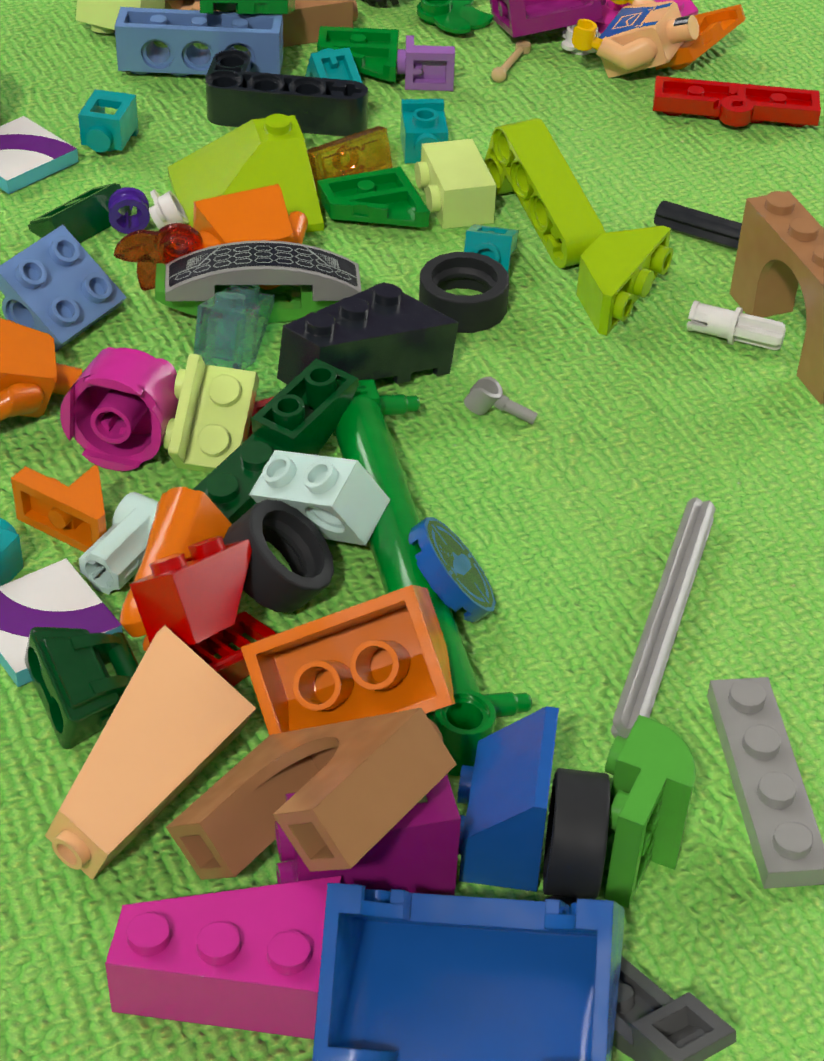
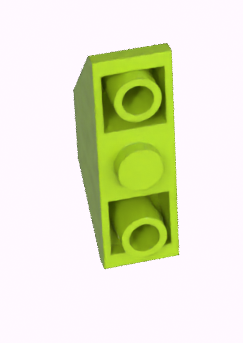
[576,226,673,336]

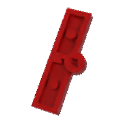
[653,76,821,127]

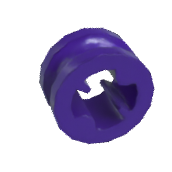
[108,187,150,234]

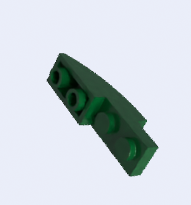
[193,358,359,524]

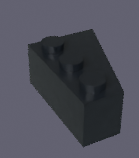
[277,282,459,385]

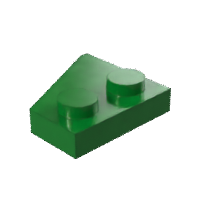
[200,0,295,14]
[317,26,399,82]
[317,166,430,228]

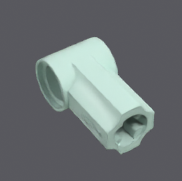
[79,492,158,595]

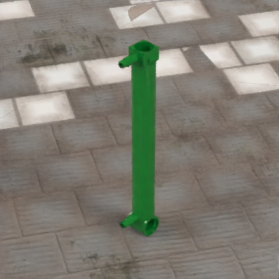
[333,379,532,776]

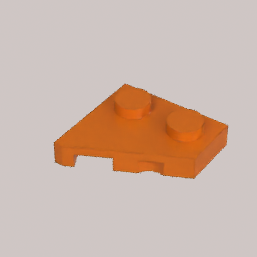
[655,4,746,70]

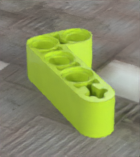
[484,118,606,268]

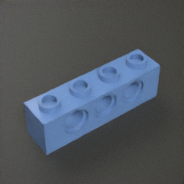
[114,7,283,77]

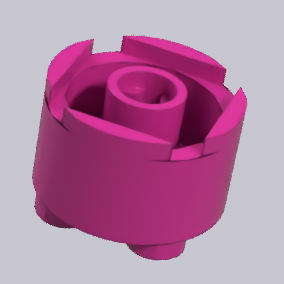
[60,347,179,471]

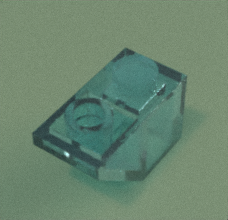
[193,285,275,370]

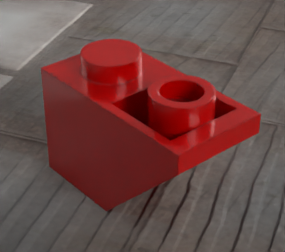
[129,536,252,646]

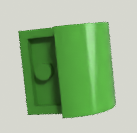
[604,715,696,908]

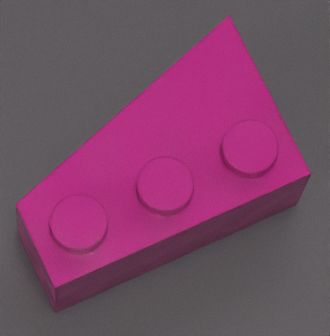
[105,876,341,1039]

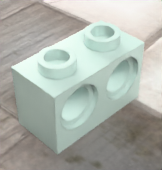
[249,450,390,545]

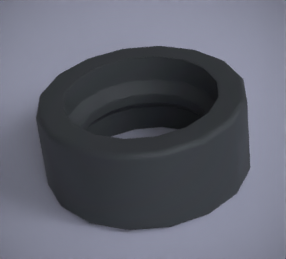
[419,252,509,333]
[223,499,334,613]
[543,768,610,899]

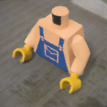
[572,0,699,78]

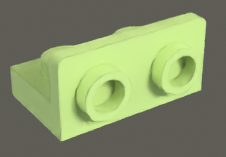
[163,353,259,473]

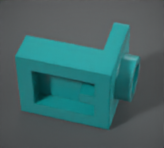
[305,47,362,83]
[464,224,519,274]

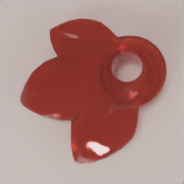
[114,223,203,291]

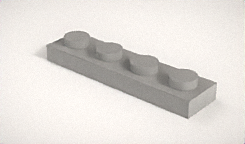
[707,677,824,889]

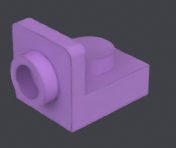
[397,35,455,91]

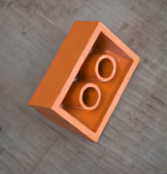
[241,585,455,735]

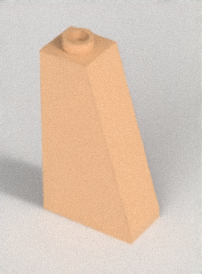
[45,625,256,880]

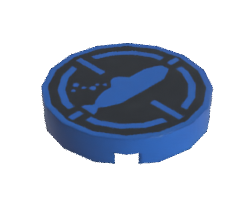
[408,517,496,622]

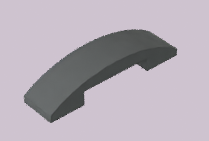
[543,896,737,1061]

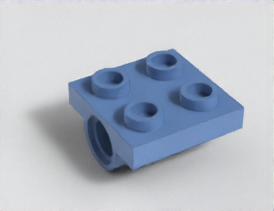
[0,224,127,352]

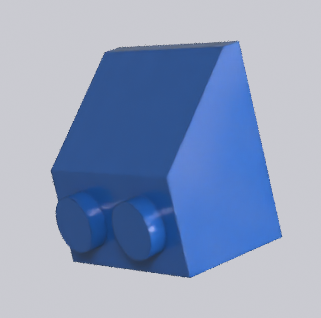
[457,706,559,892]

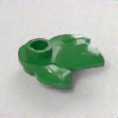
[417,0,493,34]

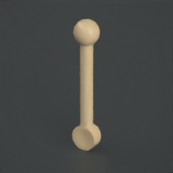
[491,40,531,83]

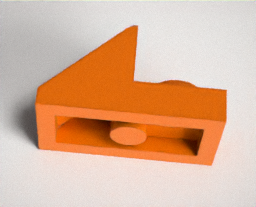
[11,465,107,552]

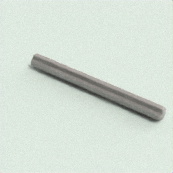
[611,497,716,738]

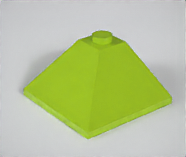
[167,114,324,234]

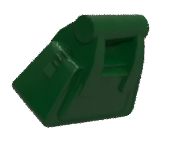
[25,627,139,749]

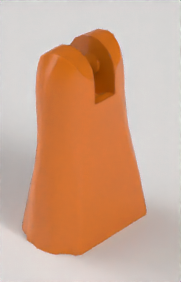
[120,487,232,652]

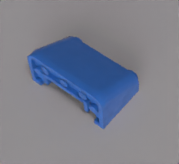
[312,883,625,1061]

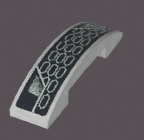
[165,240,361,301]

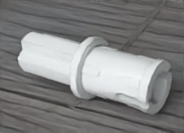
[687,300,786,350]

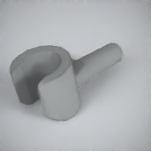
[464,377,538,424]

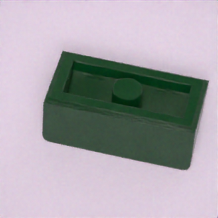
[28,183,131,243]

